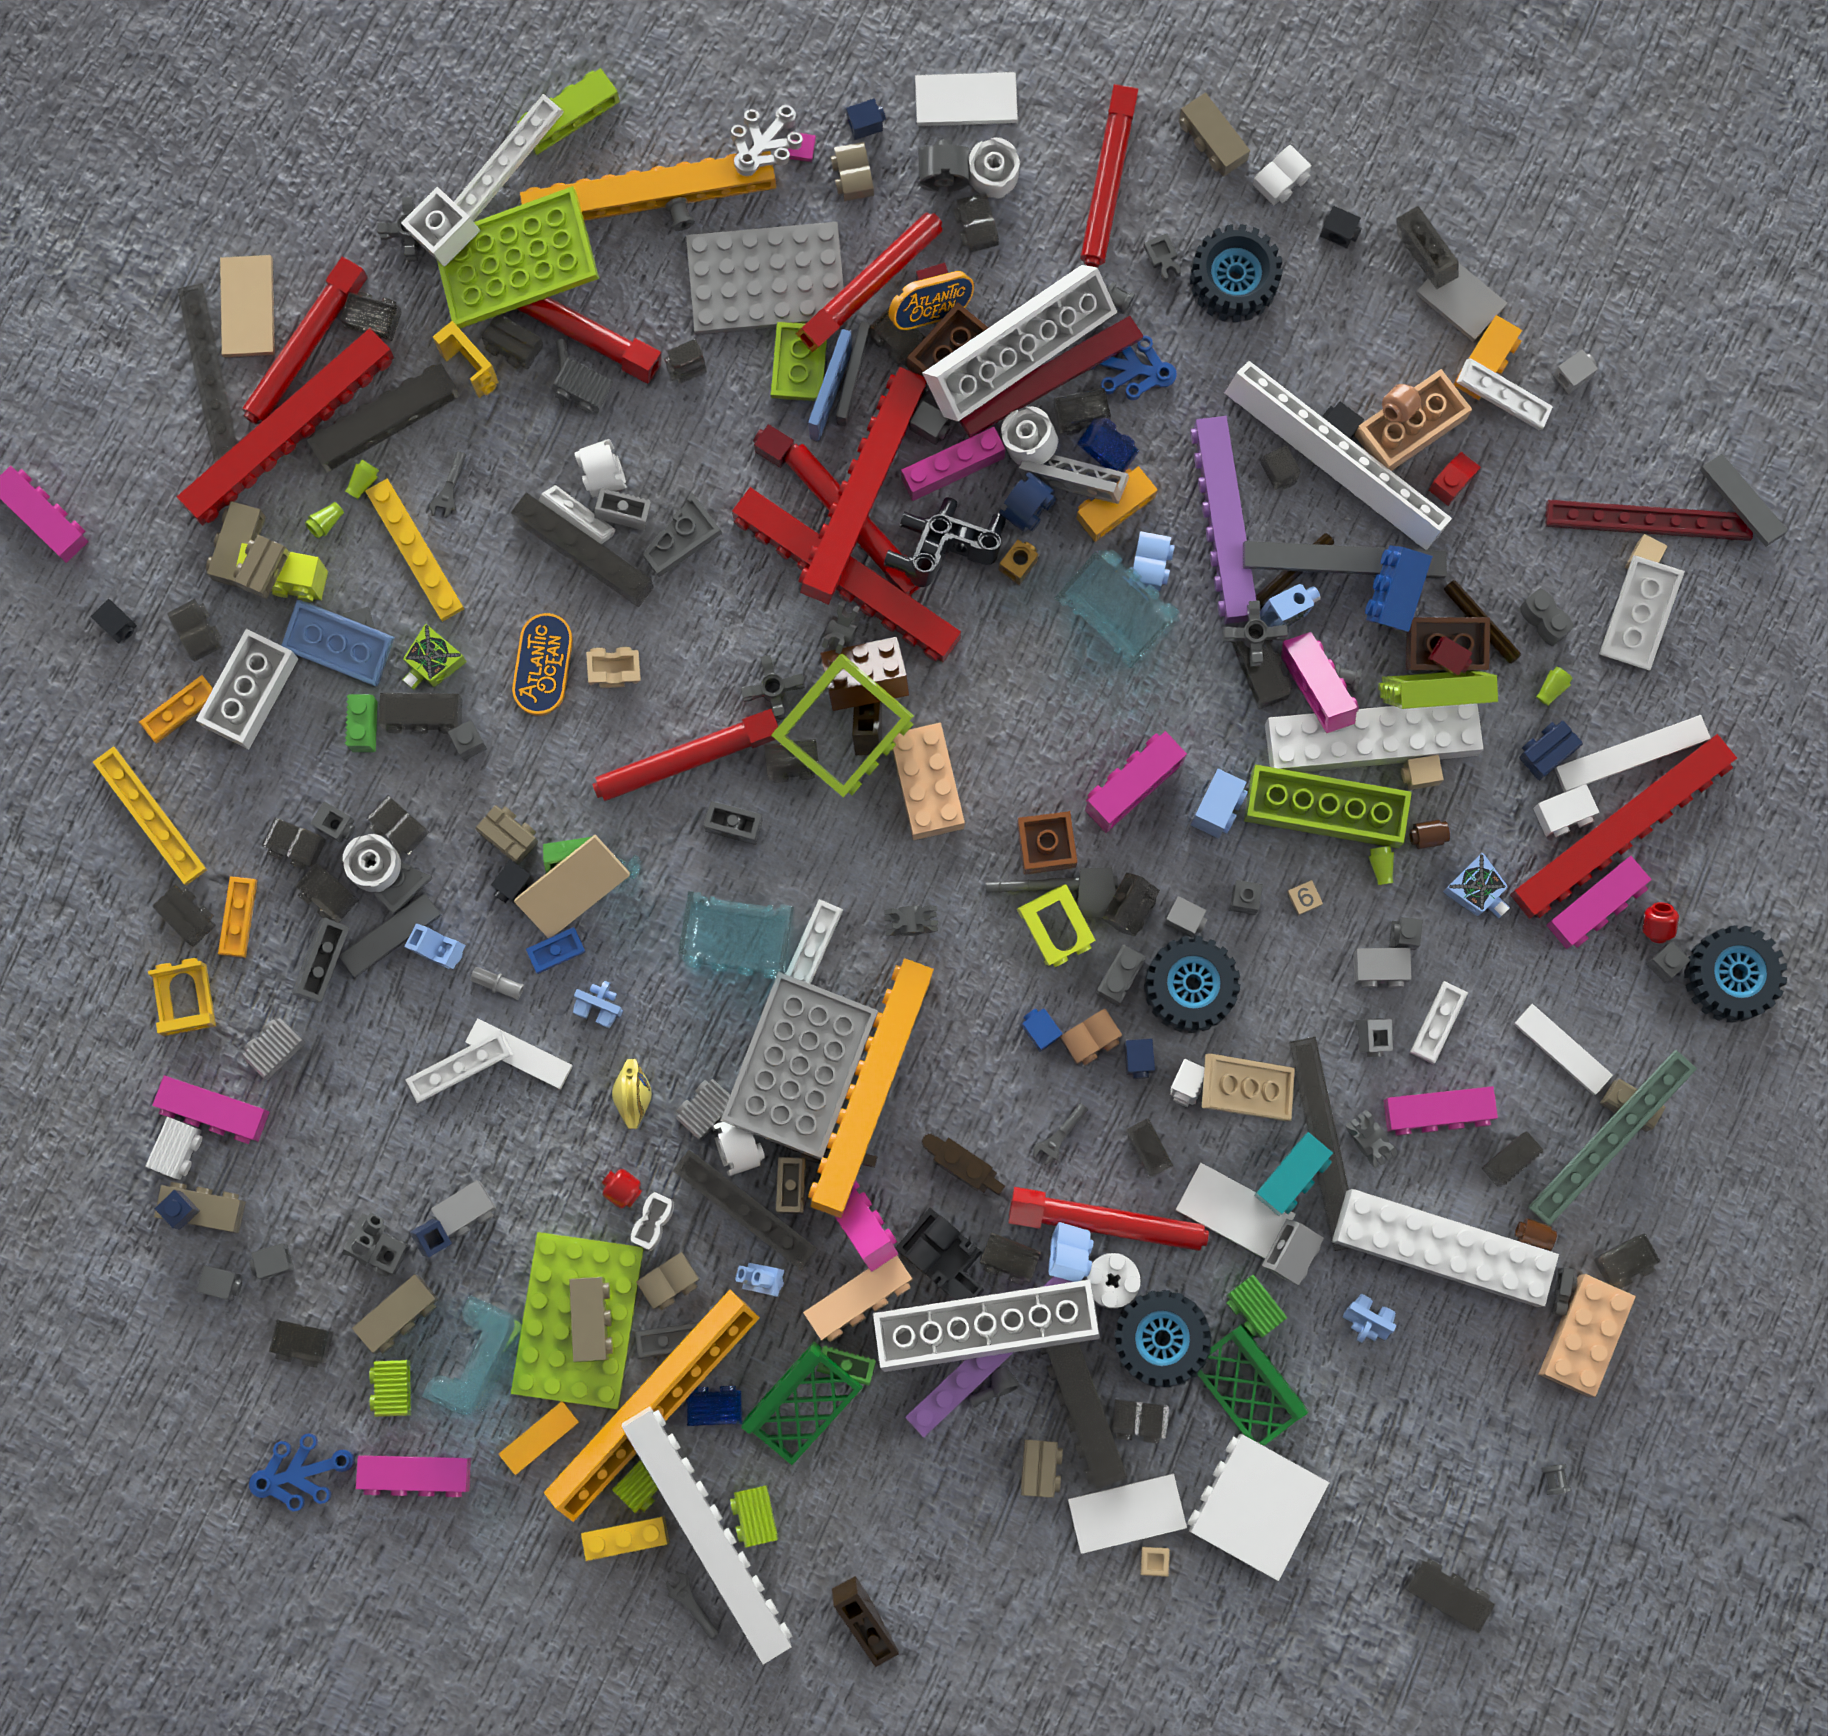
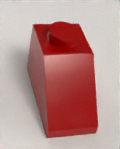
[1428,452,1481,506]

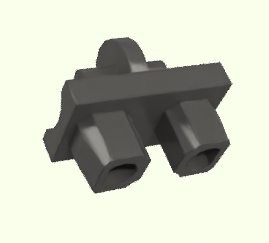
[341,1213,386,1266]

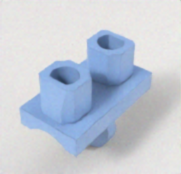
[573,981,623,1028]
[736,1263,784,1297]
[1342,1294,1396,1343]

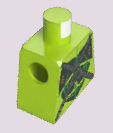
[402,624,467,690]

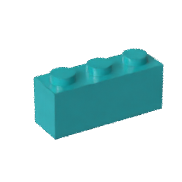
[1254,1132,1333,1216]

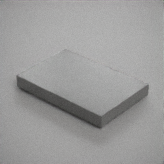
[1416,255,1508,342]

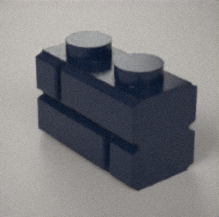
[1519,721,1583,781]

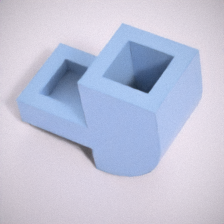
[404,923,466,969]

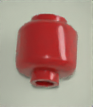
[1642,902,1679,943]
[601,1169,642,1209]

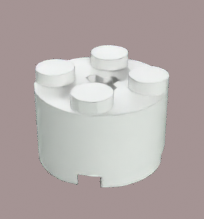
[969,138,1020,199]
[1001,406,1058,465]
[575,439,627,498]
[343,834,401,892]
[712,1122,765,1176]
[1085,1253,1140,1309]

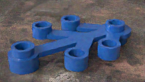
[1090,335,1177,400]
[249,1434,355,1511]

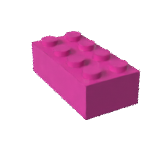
[1085,731,1187,833]

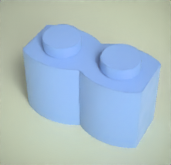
[1130,532,1175,591]
[1049,1222,1093,1282]

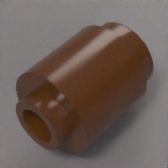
[1409,820,1450,849]
[1514,1218,1557,1251]

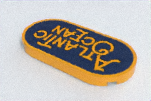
[889,271,974,330]
[512,613,573,716]

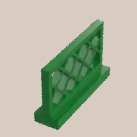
[1197,1323,1309,1446]
[741,1341,863,1465]

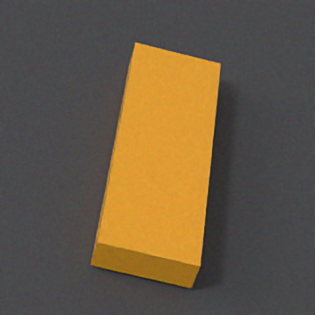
[139,675,213,744]
[218,876,258,958]
[498,1401,579,1475]

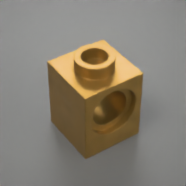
[999,540,1039,585]

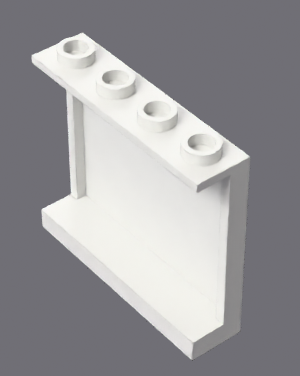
[1187,1434,1329,1581]

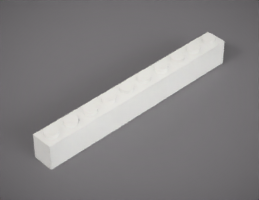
[1225,361,1452,550]
[622,1406,793,1664]

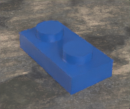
[526,927,586,974]

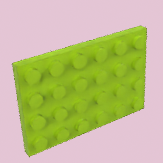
[437,186,599,329]
[511,1232,644,1409]

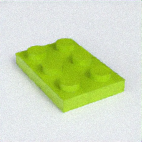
[771,322,827,401]

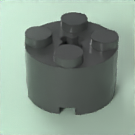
[918,139,970,192]

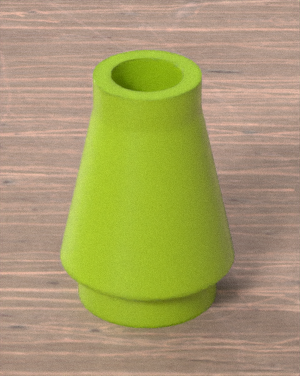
[345,459,379,499]
[305,502,344,539]
[1536,666,1573,706]
[1368,846,1394,885]

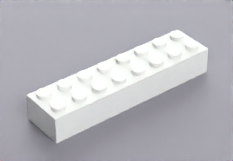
[923,265,1117,421]
[1265,704,1483,772]
[1332,1189,1559,1307]
[873,1280,1100,1372]

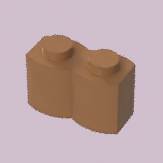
[1060,1008,1122,1066]

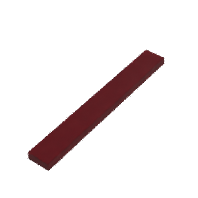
[959,316,1144,438]
[1545,500,1753,541]

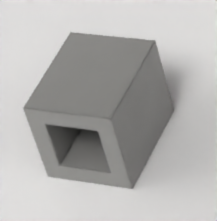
[1553,349,1598,395]
[1164,896,1208,937]

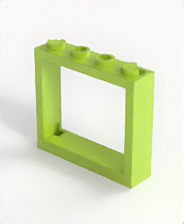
[771,654,914,797]
[1378,670,1498,709]

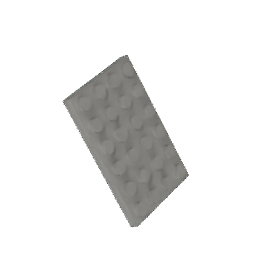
[686,222,844,335]
[720,972,878,1160]

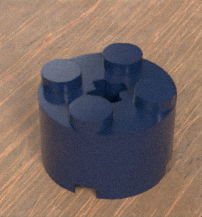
[999,472,1057,532]

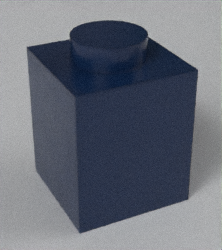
[846,98,886,140]
[1124,1039,1155,1079]
[154,1189,200,1230]
[409,1219,452,1258]

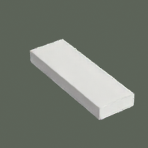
[539,485,616,546]
[1409,981,1468,1064]

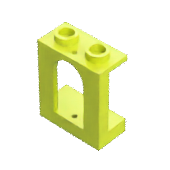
[1017,884,1096,967]

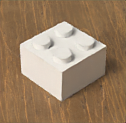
[401,187,480,267]

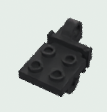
[895,1208,984,1301]

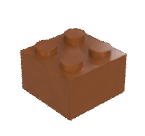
[1017,811,1078,875]

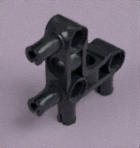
[883,497,1006,588]

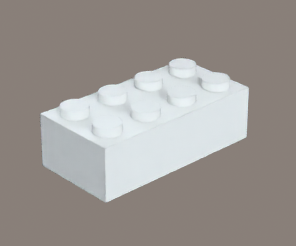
[196,629,298,750]

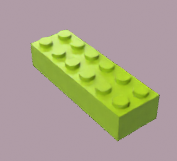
[1244,764,1412,849]

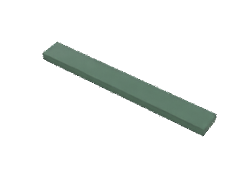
[1528,1049,1697,1226]

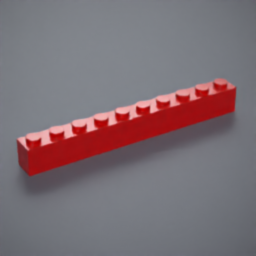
[176,328,394,526]
[798,367,927,605]
[732,487,961,662]
[1510,734,1737,919]

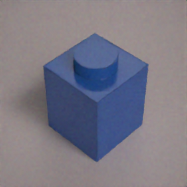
[1021,1008,1062,1052]

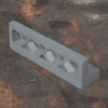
[1019,455,1129,504]

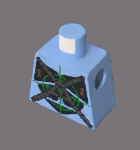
[1260,584,1320,627]
[1443,853,1510,918]

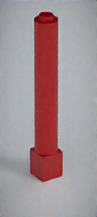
[1080,84,1139,268]
[795,212,943,353]
[242,256,368,425]
[517,297,662,384]
[785,444,920,596]
[592,708,778,802]
[1008,1187,1209,1251]

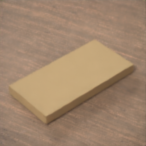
[220,255,275,357]
[514,835,630,939]
[1202,1054,1295,1121]

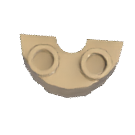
[586,647,641,688]

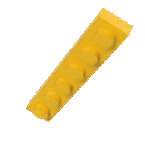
[365,478,464,622]
[93,746,207,886]

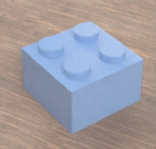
[1191,769,1248,838]

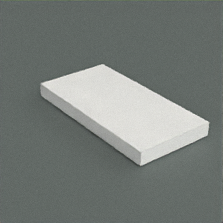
[915,72,1018,126]
[1599,555,1685,670]
[1175,1163,1296,1259]
[1068,1474,1187,1554]

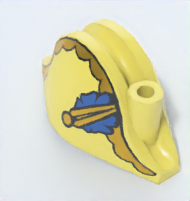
[612,1059,652,1129]

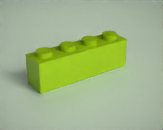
[517,68,620,156]

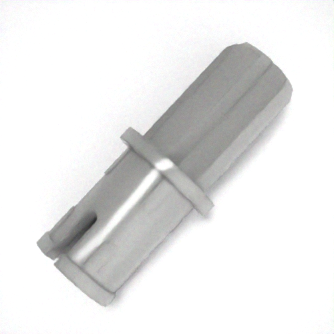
[471,967,524,1000]

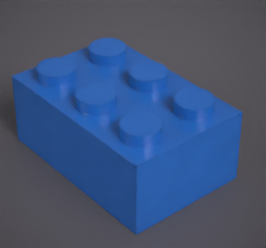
[1365,545,1433,632]

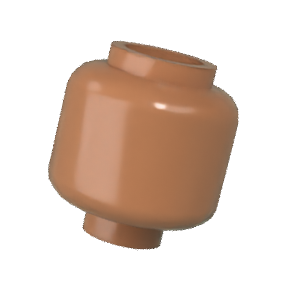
[1382,384,1421,423]

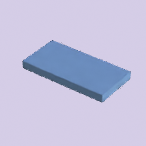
[808,329,852,441]
[281,600,395,686]

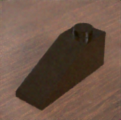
[852,702,882,756]
[832,1576,899,1667]

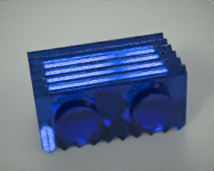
[1077,418,1140,473]
[686,1385,743,1426]

